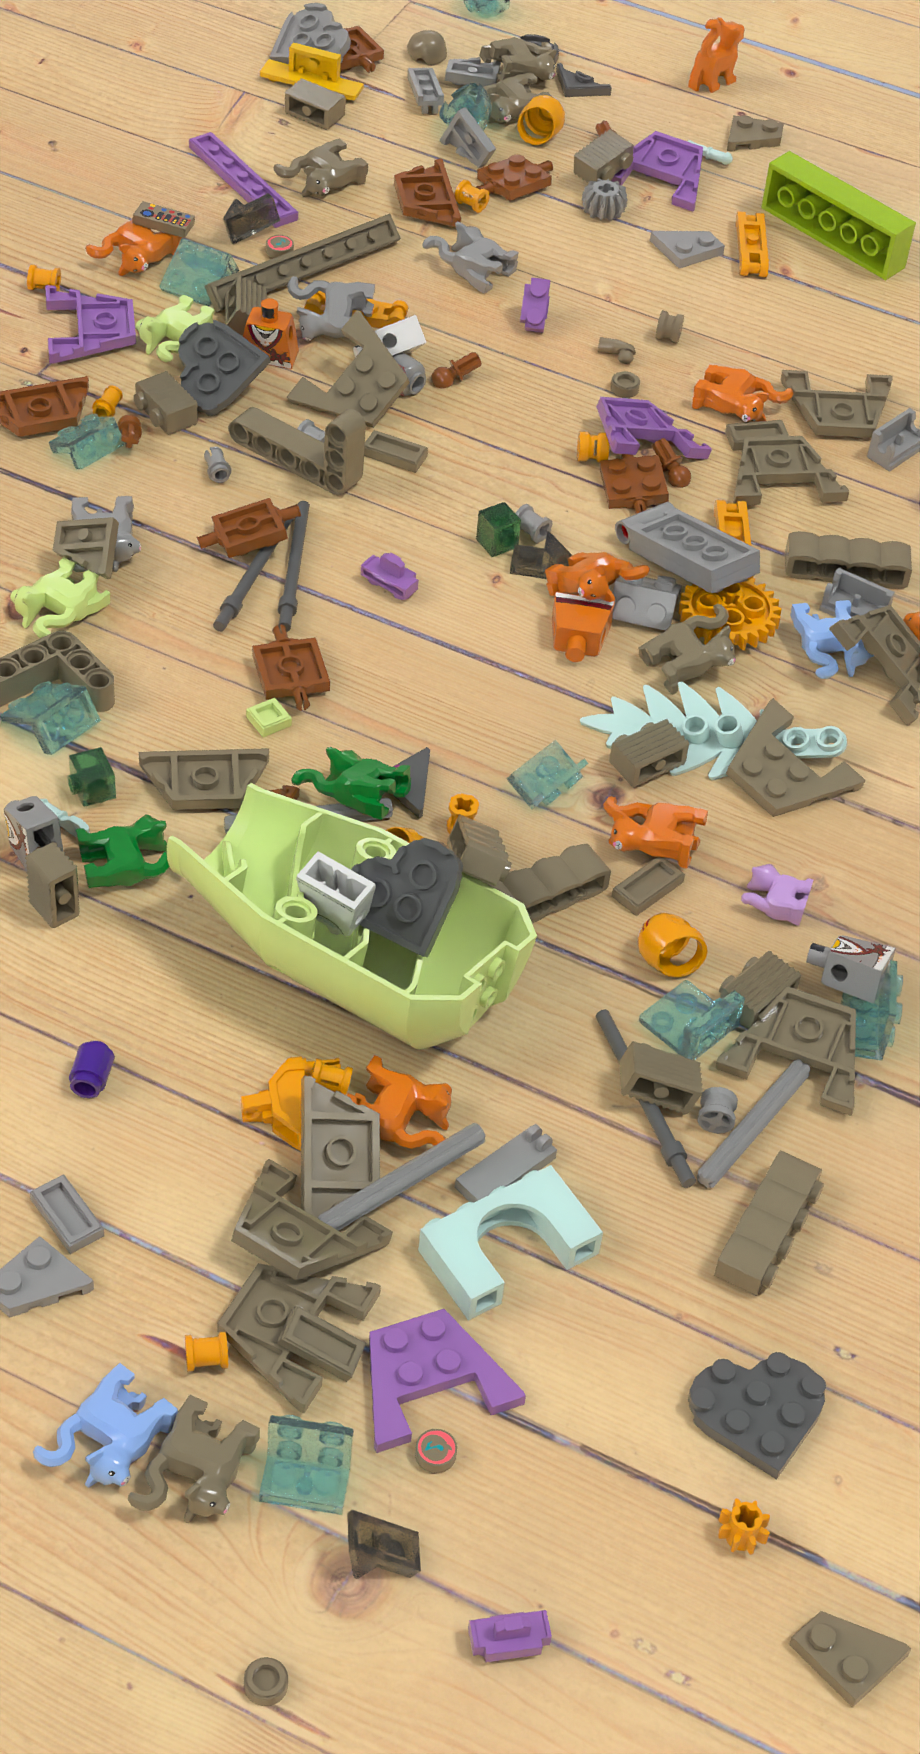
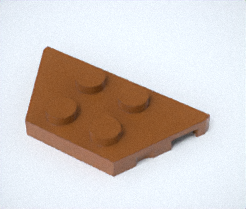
[394,158,461,227]
[0,376,89,437]

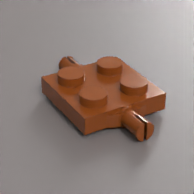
[340,25,384,73]
[476,154,553,201]
[600,454,669,514]
[197,498,301,558]
[252,625,330,711]

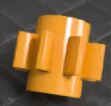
[718,1498,770,1555]

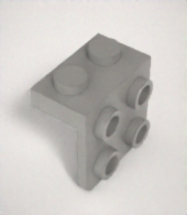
[612,576,682,631]

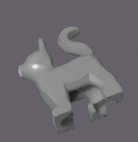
[422,221,519,294]
[287,276,375,341]
[71,496,141,572]

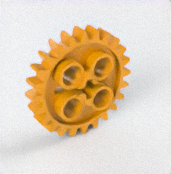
[678,578,782,650]

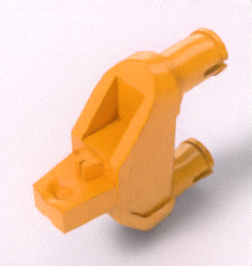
[241,1056,341,1151]

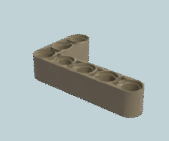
[228,407,366,496]
[0,631,115,712]

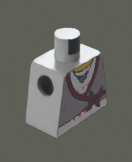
[4,796,63,871]
[806,935,896,1003]

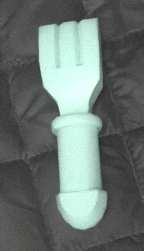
[687,140,733,165]
[40,799,90,837]

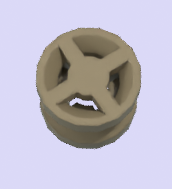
[656,310,684,343]

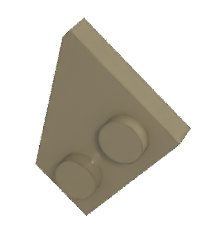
[727,115,784,152]
[53,517,119,579]
[789,1611,911,1708]

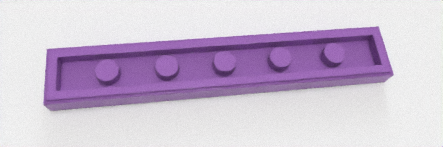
[189,132,298,228]

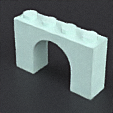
[418,1165,603,1321]

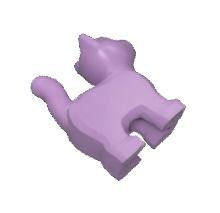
[741,864,813,925]

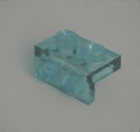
[48,414,124,469]
[506,740,589,809]

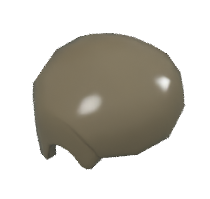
[407,30,447,65]

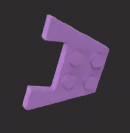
[611,131,703,212]
[45,285,136,364]
[596,397,712,459]
[369,1309,526,1453]

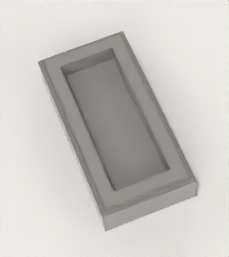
[30,1174,104,1254]

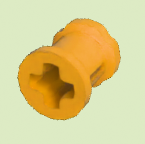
[454,179,490,213]
[27,265,61,291]
[447,793,479,834]
[311,1058,353,1095]
[185,1331,228,1372]

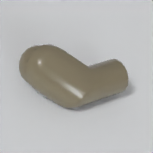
[598,337,636,364]

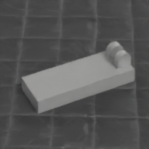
[407,68,444,114]
[455,1124,557,1202]

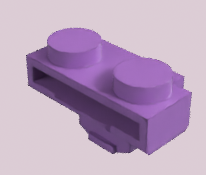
[520,278,550,333]
[361,553,419,600]
[468,1610,552,1662]

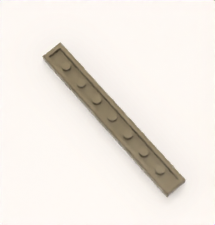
[204,214,401,313]

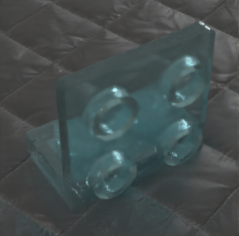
[160,238,239,306]
[0,681,101,755]
[841,960,903,1060]
[639,980,745,1061]
[259,1415,354,1515]

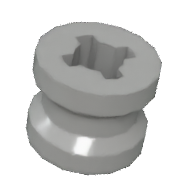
[698,1087,738,1134]

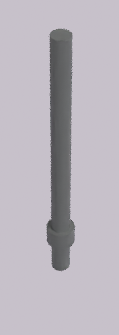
[278,501,310,632]
[213,518,294,632]
[596,1009,696,1188]

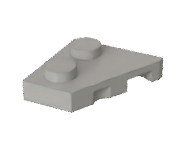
[445,57,501,89]
[440,107,496,167]
[650,231,725,269]
[0,1236,94,1318]

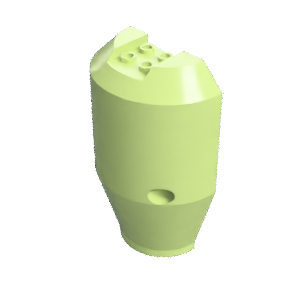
[167,783,537,1050]

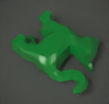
[291,747,411,820]
[76,814,170,888]

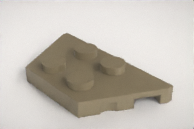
[139,748,269,810]
[301,1076,380,1218]

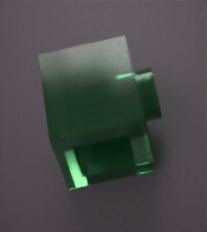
[476,502,521,557]
[67,747,116,807]

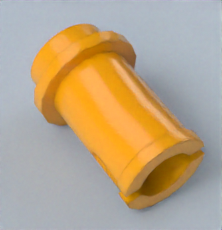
[92,385,123,421]

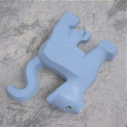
[790,600,874,679]
[33,1363,178,1488]

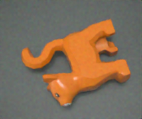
[688,17,745,93]
[85,218,183,276]
[692,365,794,422]
[545,552,650,602]
[603,796,708,869]
[346,1055,452,1149]

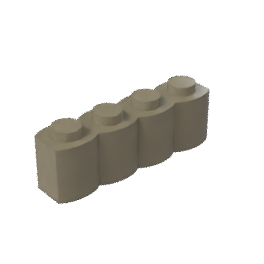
[785,531,912,589]
[447,814,512,887]
[486,844,611,923]
[714,1150,824,1296]

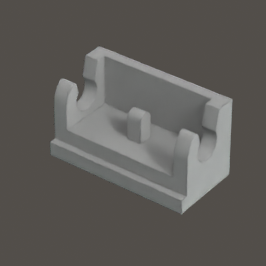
[867,408,920,472]
[819,568,895,617]

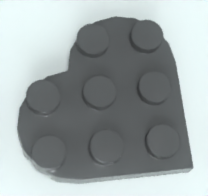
[178,320,271,416]
[351,838,463,957]
[688,1352,826,1480]

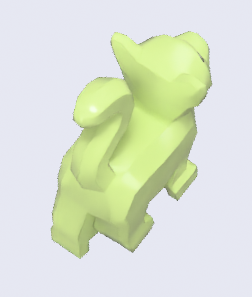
[135,295,215,362]
[10,558,110,638]

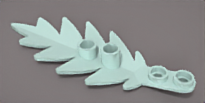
[580,682,847,780]

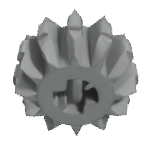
[582,178,628,221]

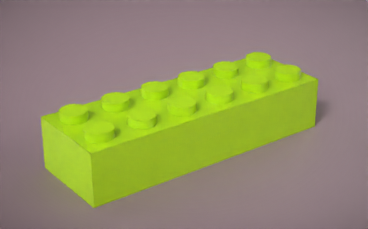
[761,151,916,281]

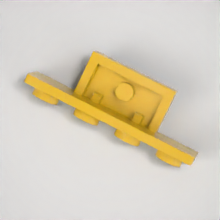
[260,42,364,101]

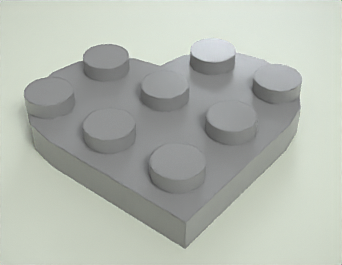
[269,3,351,64]

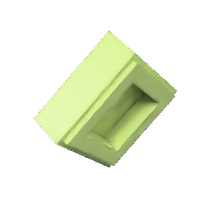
[246,698,292,737]

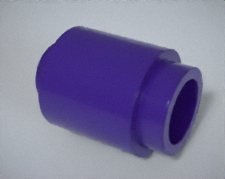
[69,1041,115,1098]

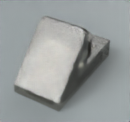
[223,193,281,244]
[510,531,573,579]
[347,1509,421,1579]

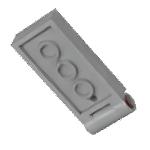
[615,502,760,593]

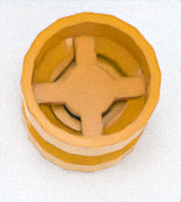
[577,431,610,462]

